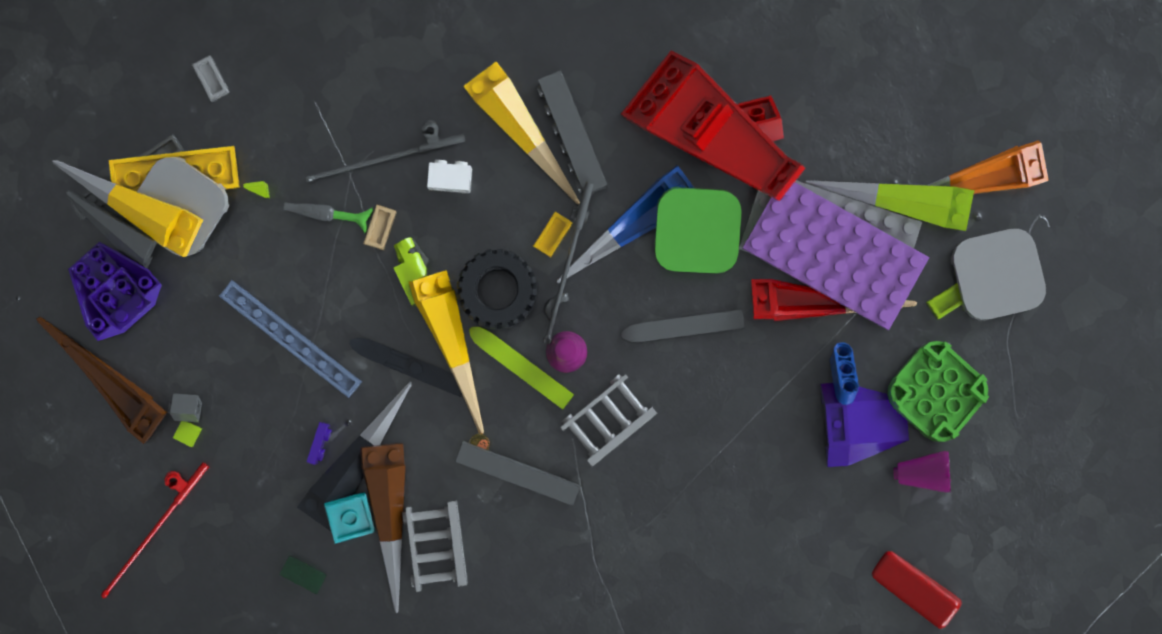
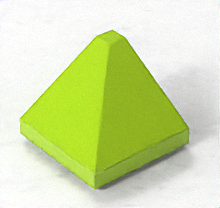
[243,181,269,198]

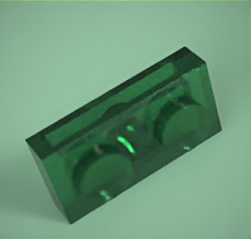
[279,556,327,594]

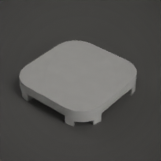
[132,157,229,256]
[951,229,1046,321]

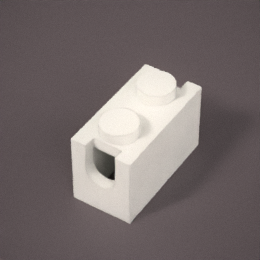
[427,160,472,193]

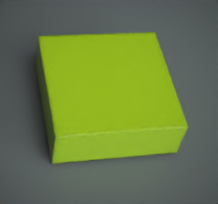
[173,421,202,447]

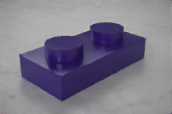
[306,422,332,465]

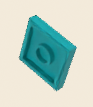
[324,492,375,544]

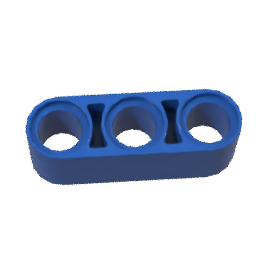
[830,342,859,405]

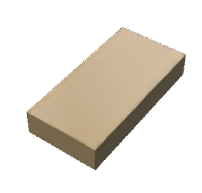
[363,204,397,251]

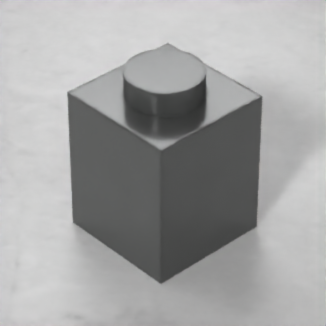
[168,394,202,422]

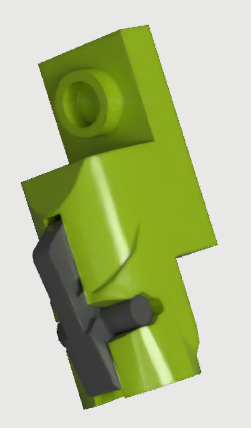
[394,237,429,307]

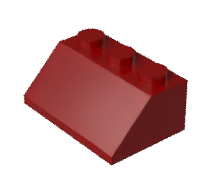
[737,96,784,142]

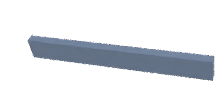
[219,280,362,398]

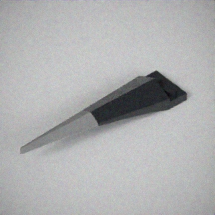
[297,382,412,531]

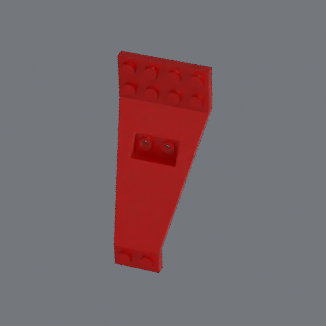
[621,50,805,201]

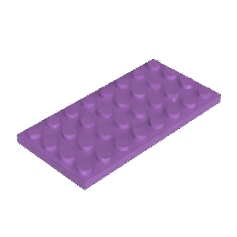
[742,182,930,330]

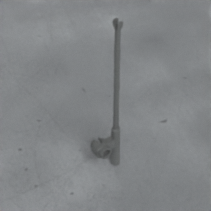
[306,121,465,182]
[543,182,594,344]

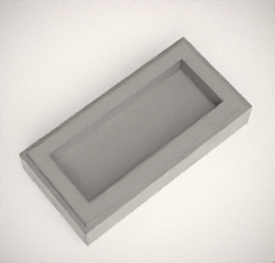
[192,55,230,102]

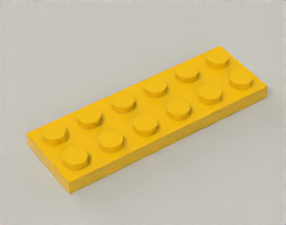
[109,146,239,192]

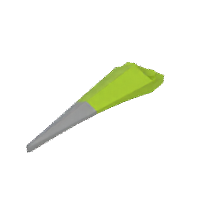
[805,181,974,231]

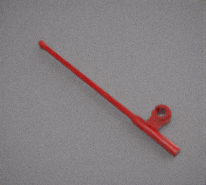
[101,462,209,598]

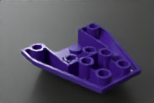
[68,242,161,341]
[820,383,909,467]

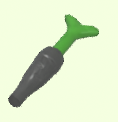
[284,203,373,233]

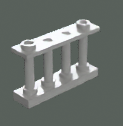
[561,374,657,466]
[403,500,468,592]

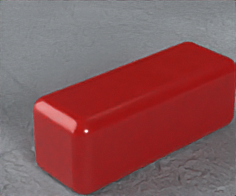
[872,551,962,629]

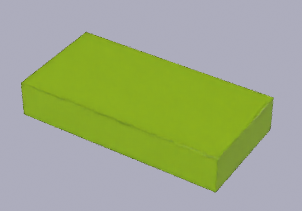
[926,283,963,320]

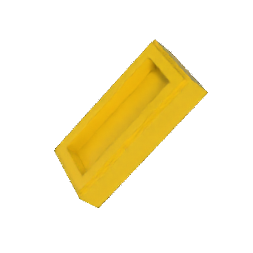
[533,211,573,258]

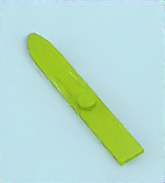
[469,326,574,409]

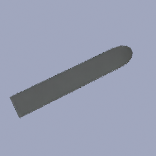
[621,310,745,342]

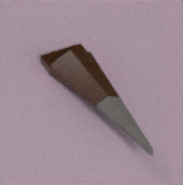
[360,443,405,613]

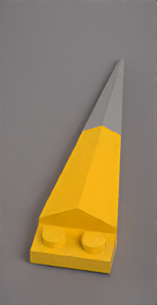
[52,160,203,257]

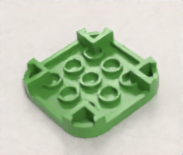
[654,186,741,273]
[887,341,989,442]

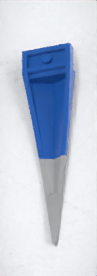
[556,165,694,283]

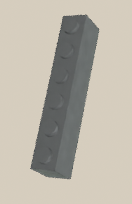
[536,70,607,194]

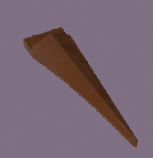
[36,317,167,444]

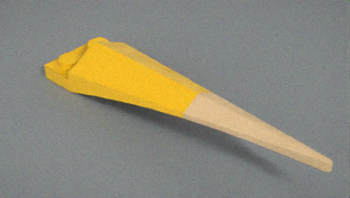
[463,61,580,205]
[409,270,484,434]

